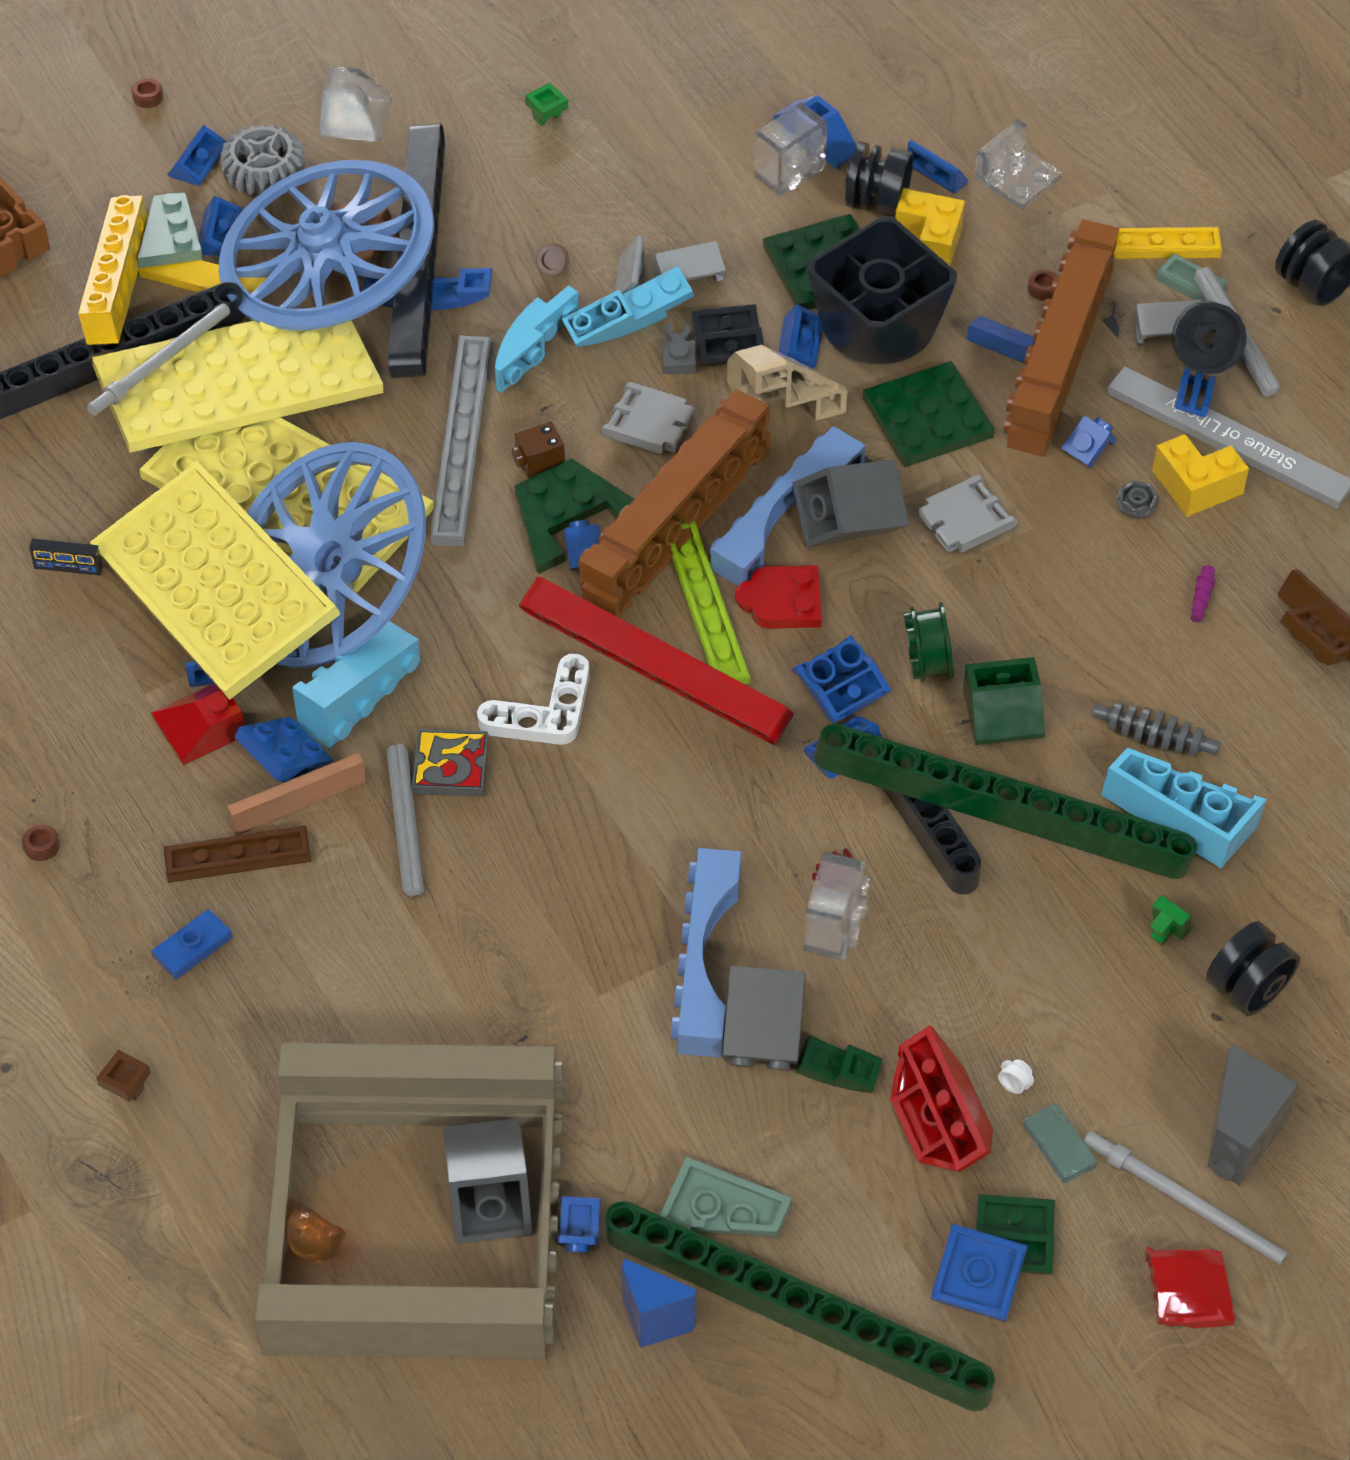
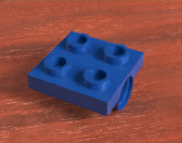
[235,717,333,783]

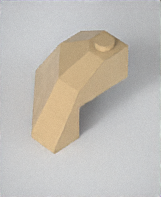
[727,345,847,421]

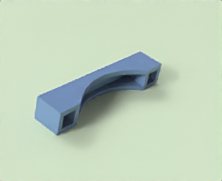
[710,426,865,586]
[671,848,741,1058]

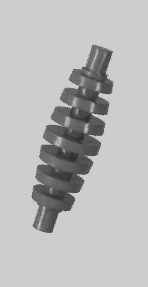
[1092,702,1221,756]

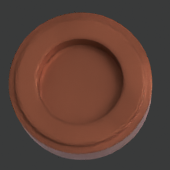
[131,78,163,108]
[1027,269,1058,301]
[22,824,60,861]

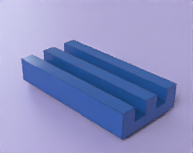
[1174,368,1216,417]

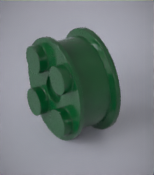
[903,602,954,683]

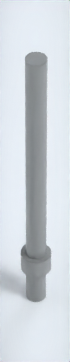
[87,303,230,416]
[1083,1130,1288,1266]

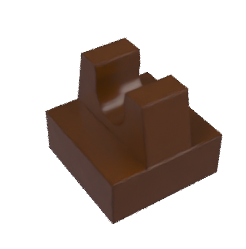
[97,1050,151,1102]

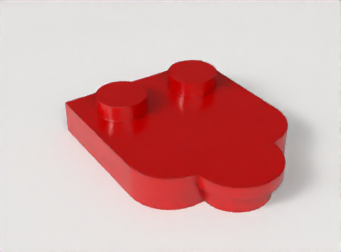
[735,565,822,629]

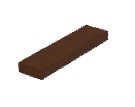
[163,826,311,883]

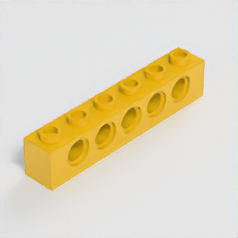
[78,195,148,345]

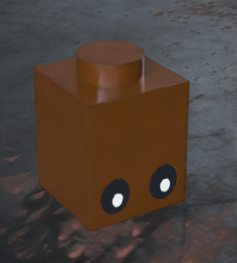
[512,421,565,478]

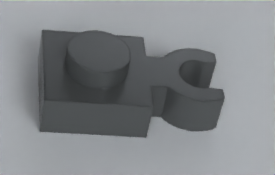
[662,324,696,374]

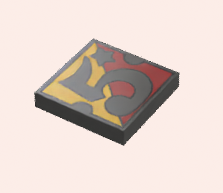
[412,729,489,796]

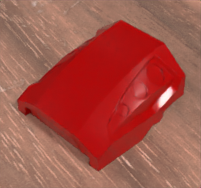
[1145,1247,1234,1329]

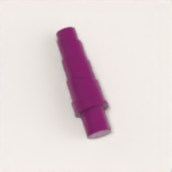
[1190,565,1215,622]

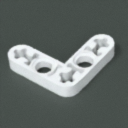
[477,654,590,745]

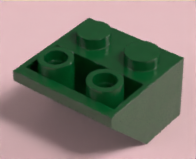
[963,657,1045,745]

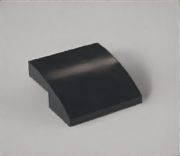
[692,304,764,366]

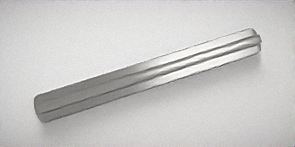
[1194,267,1280,397]
[387,743,424,897]

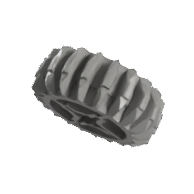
[220,122,305,197]

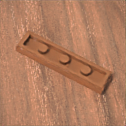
[227,753,366,835]

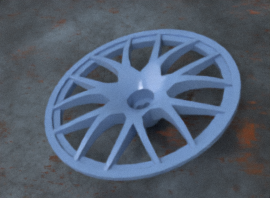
[219,160,434,331]
[247,442,426,668]

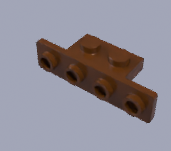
[1278,569,1350,666]

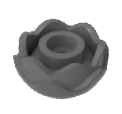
[1117,480,1159,519]

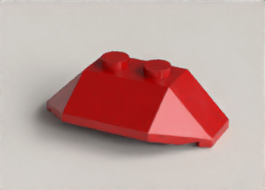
[890,1025,993,1173]

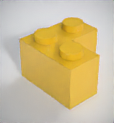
[896,188,965,265]
[1152,434,1249,517]

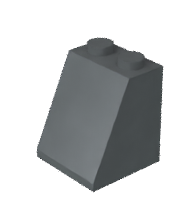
[792,460,909,548]
[723,966,806,1071]
[1207,1045,1298,1186]
[443,1118,533,1244]

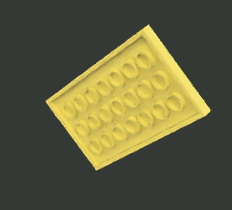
[92,301,383,453]
[140,417,434,593]
[90,461,340,700]

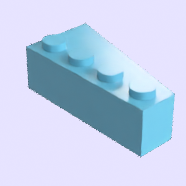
[292,621,420,749]
[1101,748,1267,868]

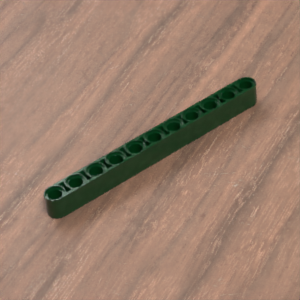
[814,724,1198,879]
[605,1201,995,1411]

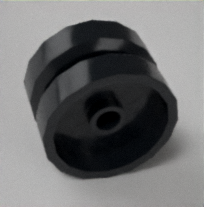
[1171,301,1247,374]
[1206,921,1301,1017]

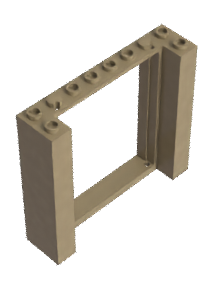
[255,1043,564,1359]

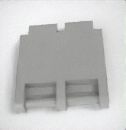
[601,382,695,454]
[919,475,1018,553]

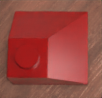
[151,683,244,765]

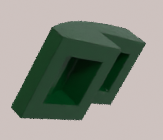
[796,1035,883,1093]

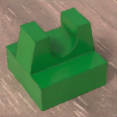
[525,82,568,126]
[1150,895,1191,946]

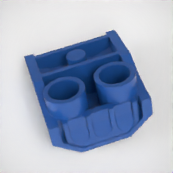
[792,635,891,724]

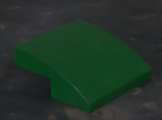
[976,1194,1055,1275]

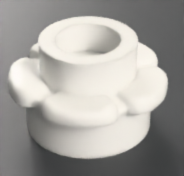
[998,1059,1034,1094]

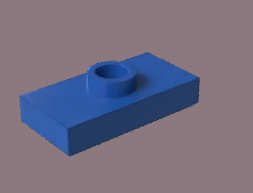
[151,908,233,980]

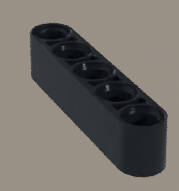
[882,788,981,895]

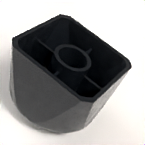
[808,217,957,364]

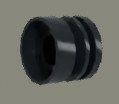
[845,142,914,217]
[1275,219,1350,306]

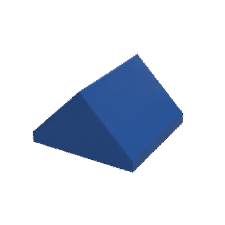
[622,1259,697,1348]

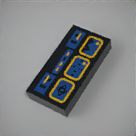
[29,538,103,576]

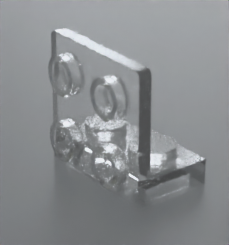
[975,120,1062,209]

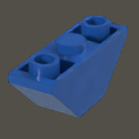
[773,95,857,169]

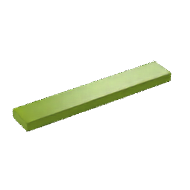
[671,521,751,684]

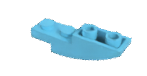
[562,266,694,347]
[495,286,579,393]

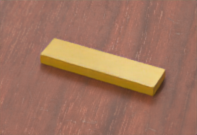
[1114,227,1222,259]
[139,260,266,294]

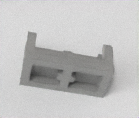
[653,241,726,281]
[1132,300,1205,344]

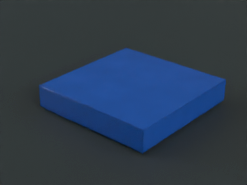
[930,1224,1027,1322]

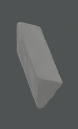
[615,236,644,294]

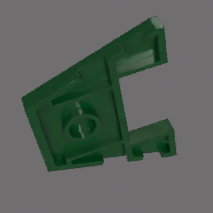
[515,458,635,574]

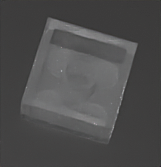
[755,102,827,197]
[804,852,871,961]

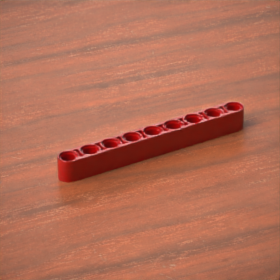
[519,576,794,745]

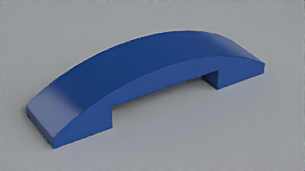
[363,268,493,311]

